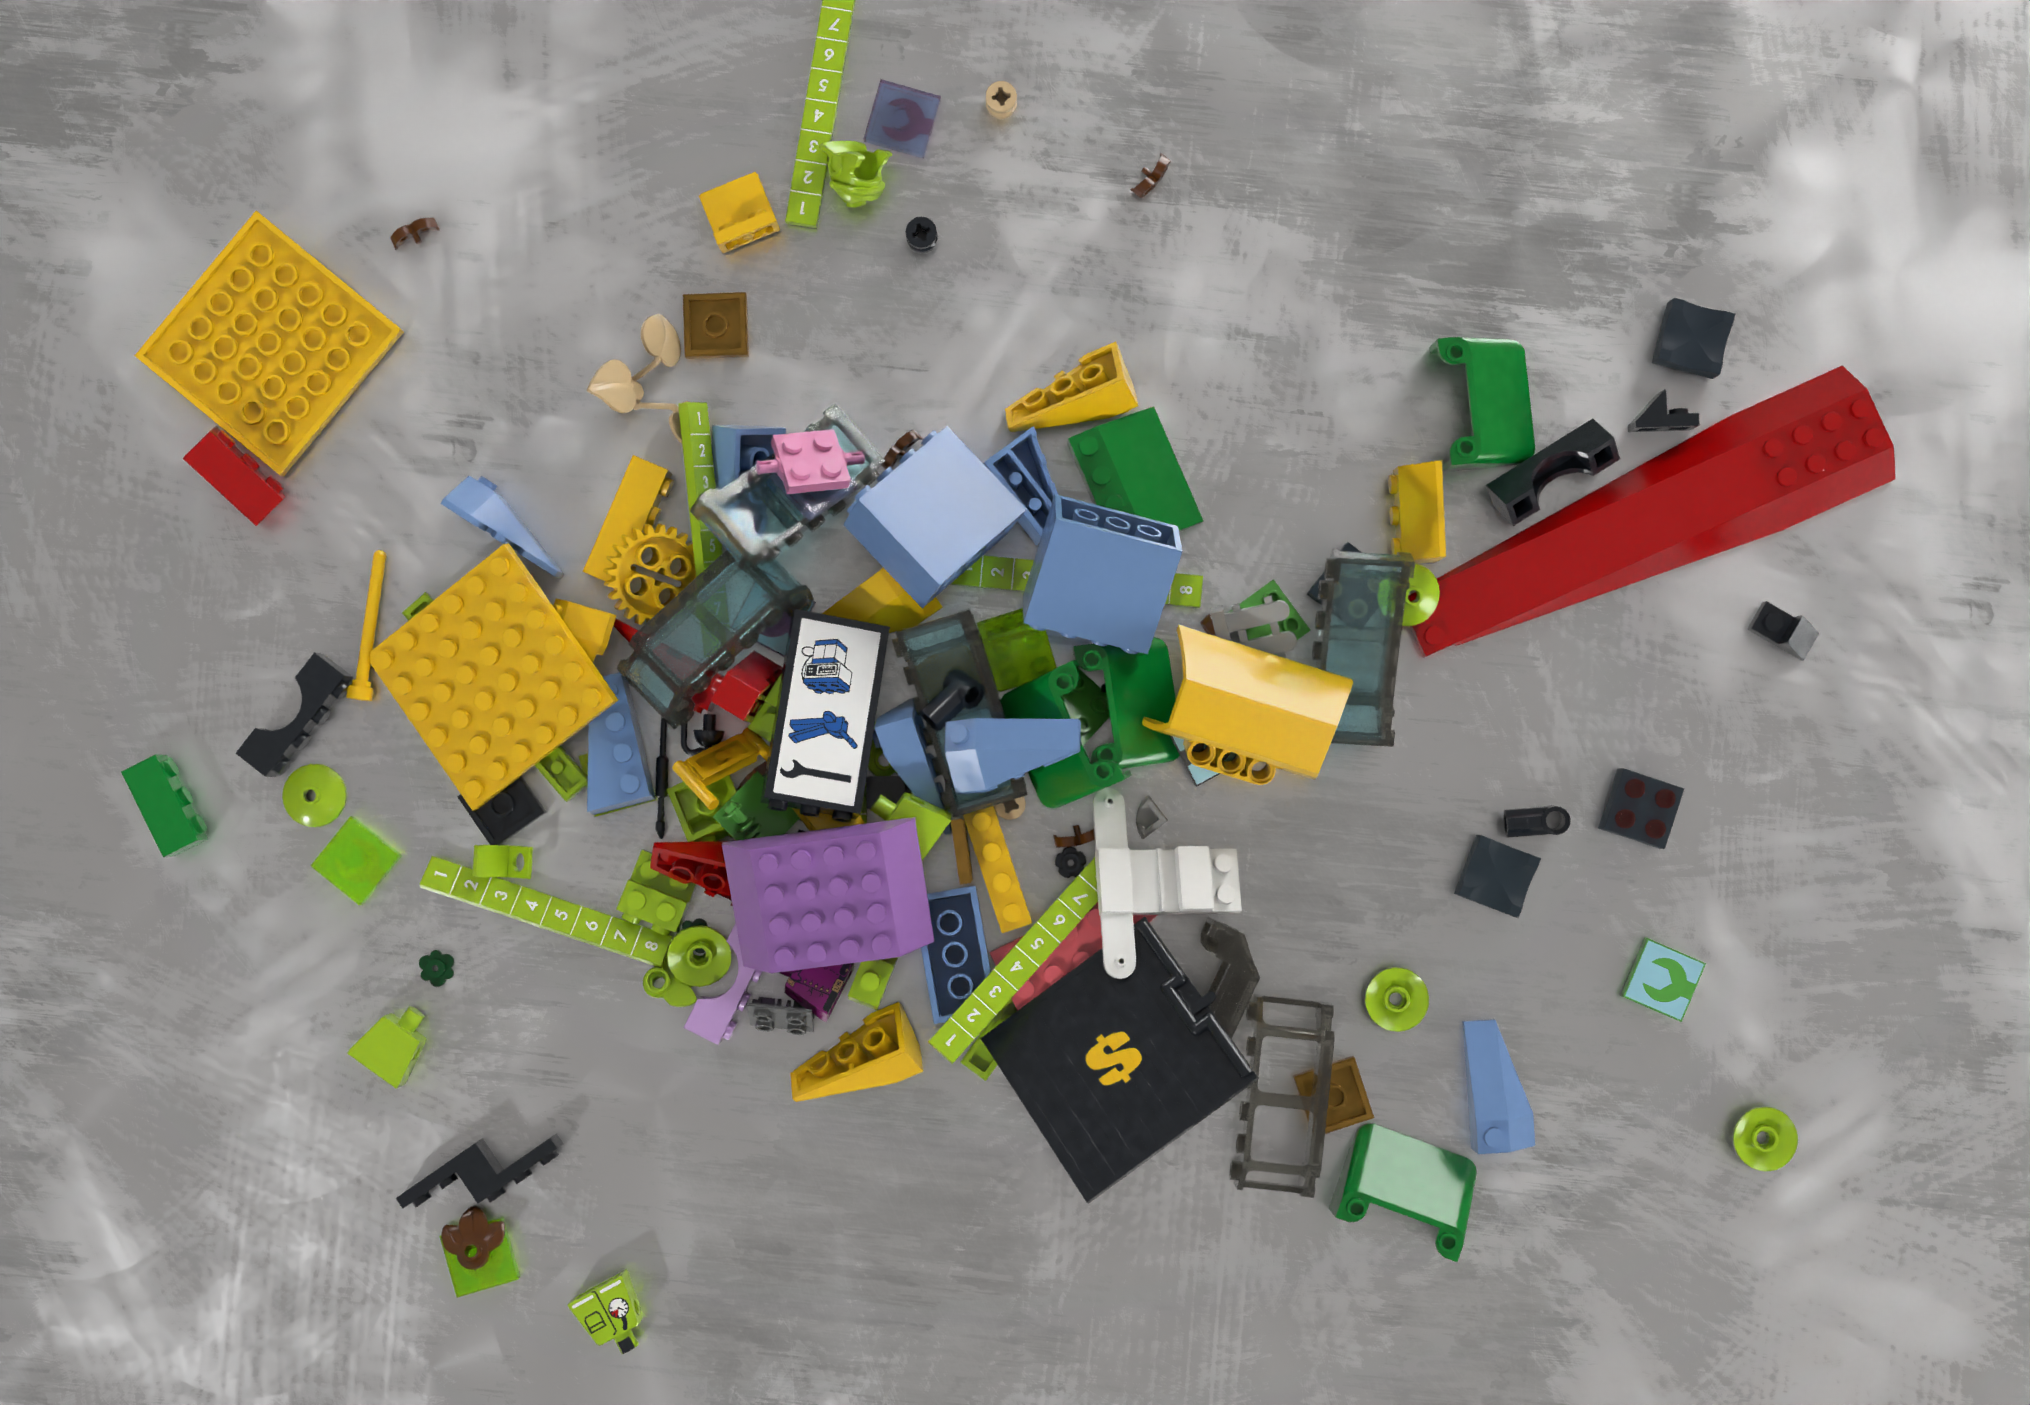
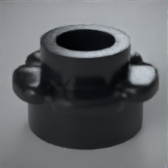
[1055,847,1086,878]

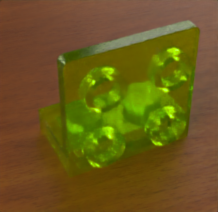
[977,608,1057,692]

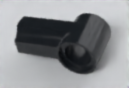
[919,669,985,732]
[1503,805,1571,838]

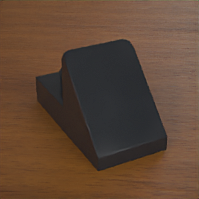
[1628,389,1700,432]
[1747,601,1819,661]

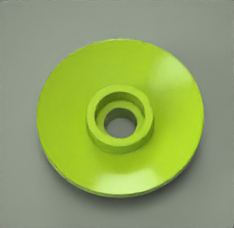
[1377,562,1440,626]
[282,764,347,827]
[667,926,731,987]
[1365,967,1429,1032]
[1733,1107,1798,1171]

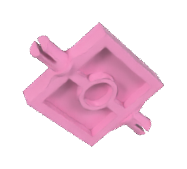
[756,429,865,494]

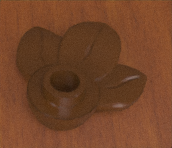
[442,1205,505,1270]

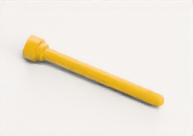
[346,550,386,701]

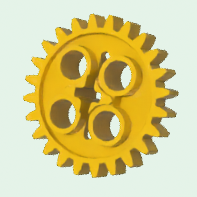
[603,524,699,628]

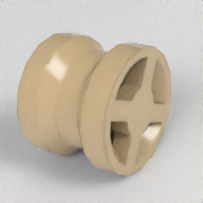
[986,81,1017,119]
[994,788,1026,820]

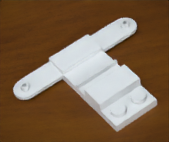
[1093,788,1242,979]

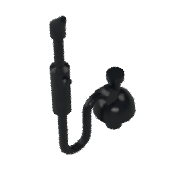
[655,708,725,839]

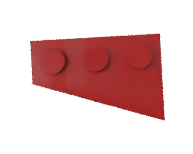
[182,426,285,526]
[710,650,783,723]

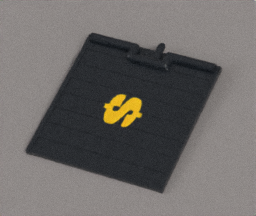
[980,917,1259,1204]

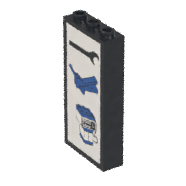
[760,609,890,822]

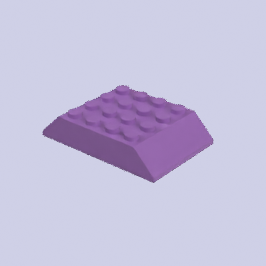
[722,817,934,973]

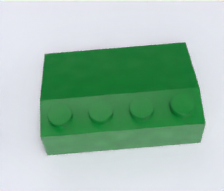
[1067,406,1204,532]

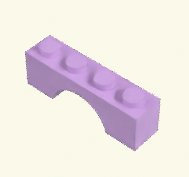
[684,923,763,1045]

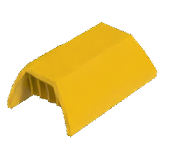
[1142,624,1353,785]

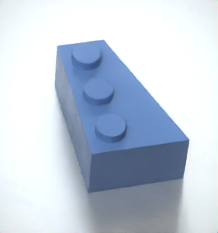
[983,426,1058,546]

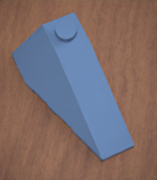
[712,425,786,556]
[440,476,564,579]
[873,698,952,835]
[945,718,1081,795]
[1463,1019,1535,1154]

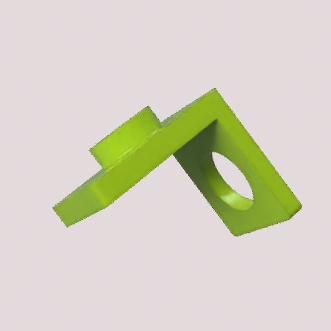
[472,845,533,879]

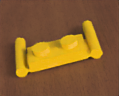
[672,727,770,810]

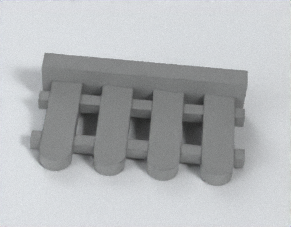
[1210,596,1297,662]

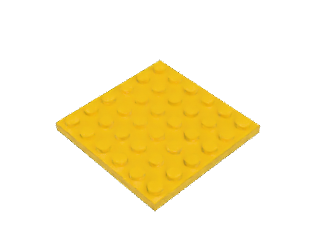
[134,211,404,477]
[370,544,619,811]

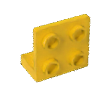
[699,172,780,254]

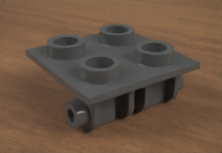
[747,997,815,1035]

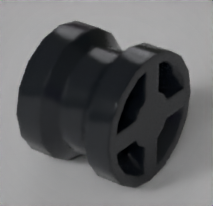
[905,216,938,253]

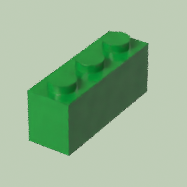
[121,754,208,857]

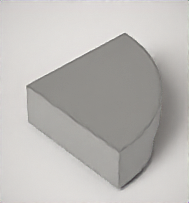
[1136,795,1168,839]

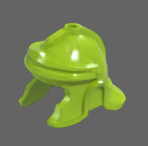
[819,141,892,208]

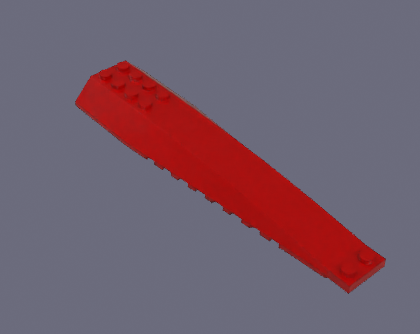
[1408,365,1896,657]

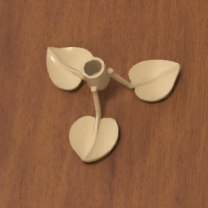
[587,313,690,444]

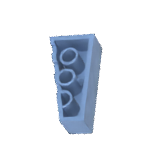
[587,672,656,815]

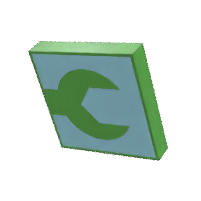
[1620,938,1706,1022]

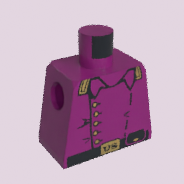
[778,963,854,1023]

